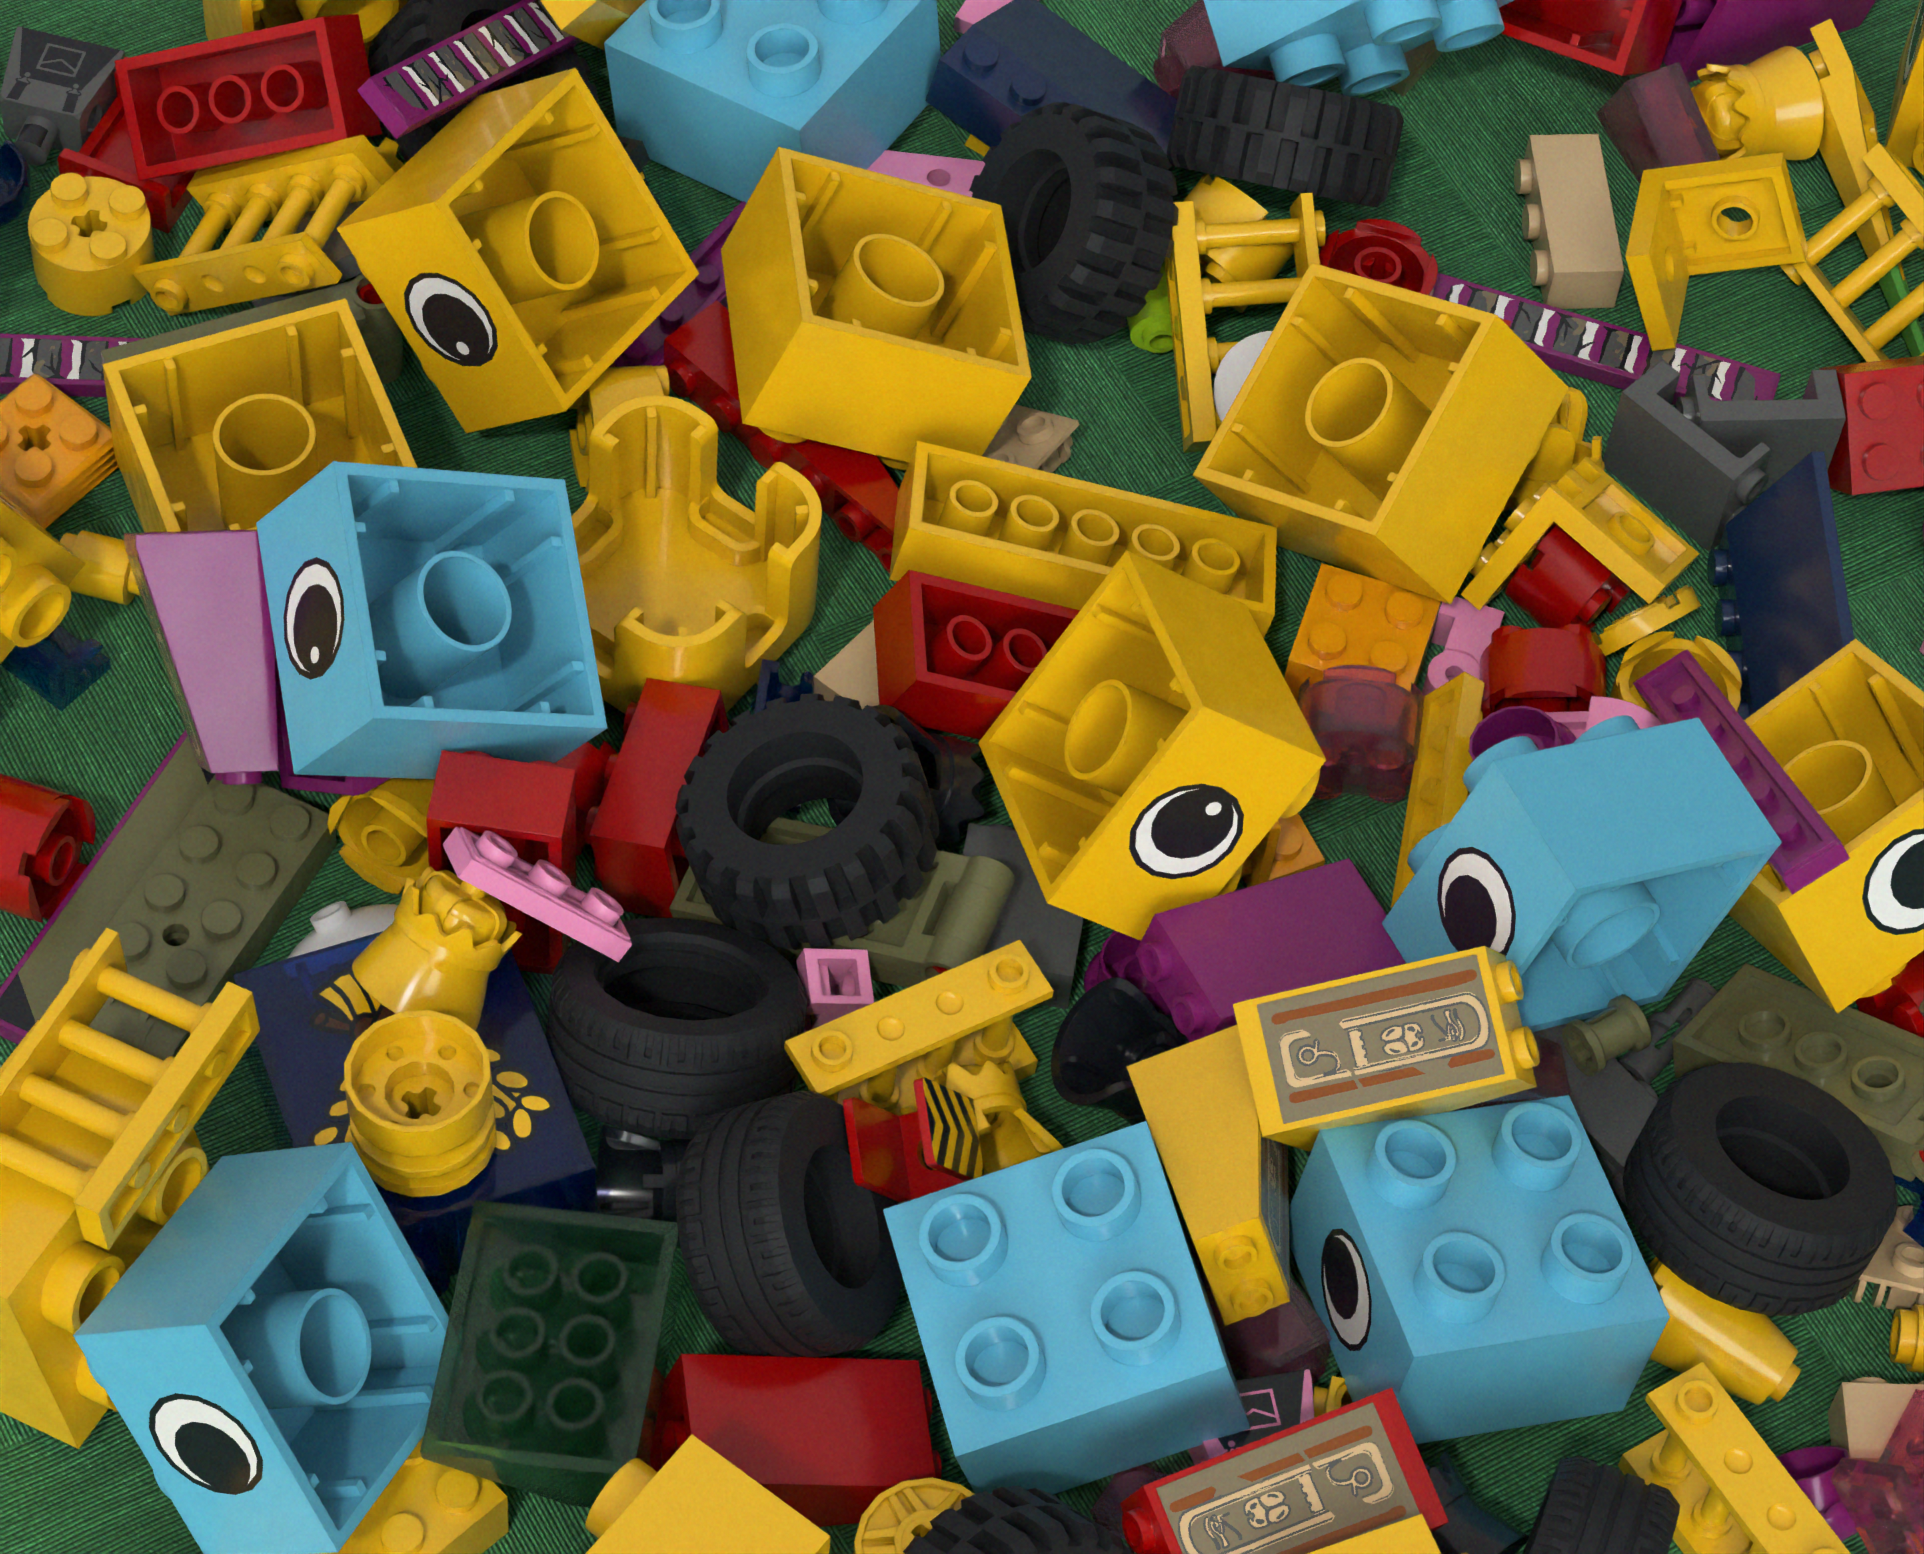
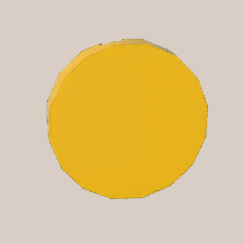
[1592,585,1701,656]

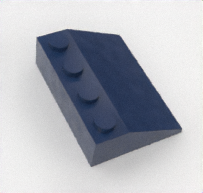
[925,0,1177,171]
[1707,451,1854,720]

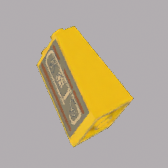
[1233,946,1540,1151]
[1126,1025,1290,1326]

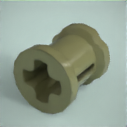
[1562,994,1651,1077]

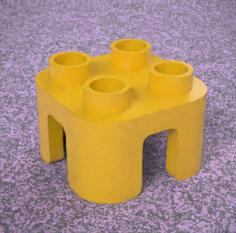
[571,395,822,714]

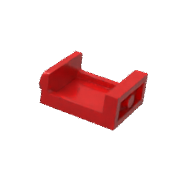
[57,57,196,234]

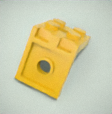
[1625,152,1808,351]
[1461,456,1700,610]

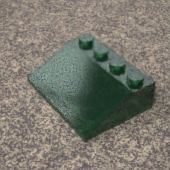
[420,1200,686,1508]

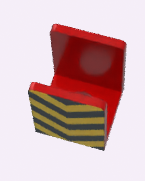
[843,1077,985,1203]

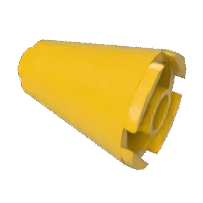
[327,778,435,895]
[1649,1256,1801,1406]

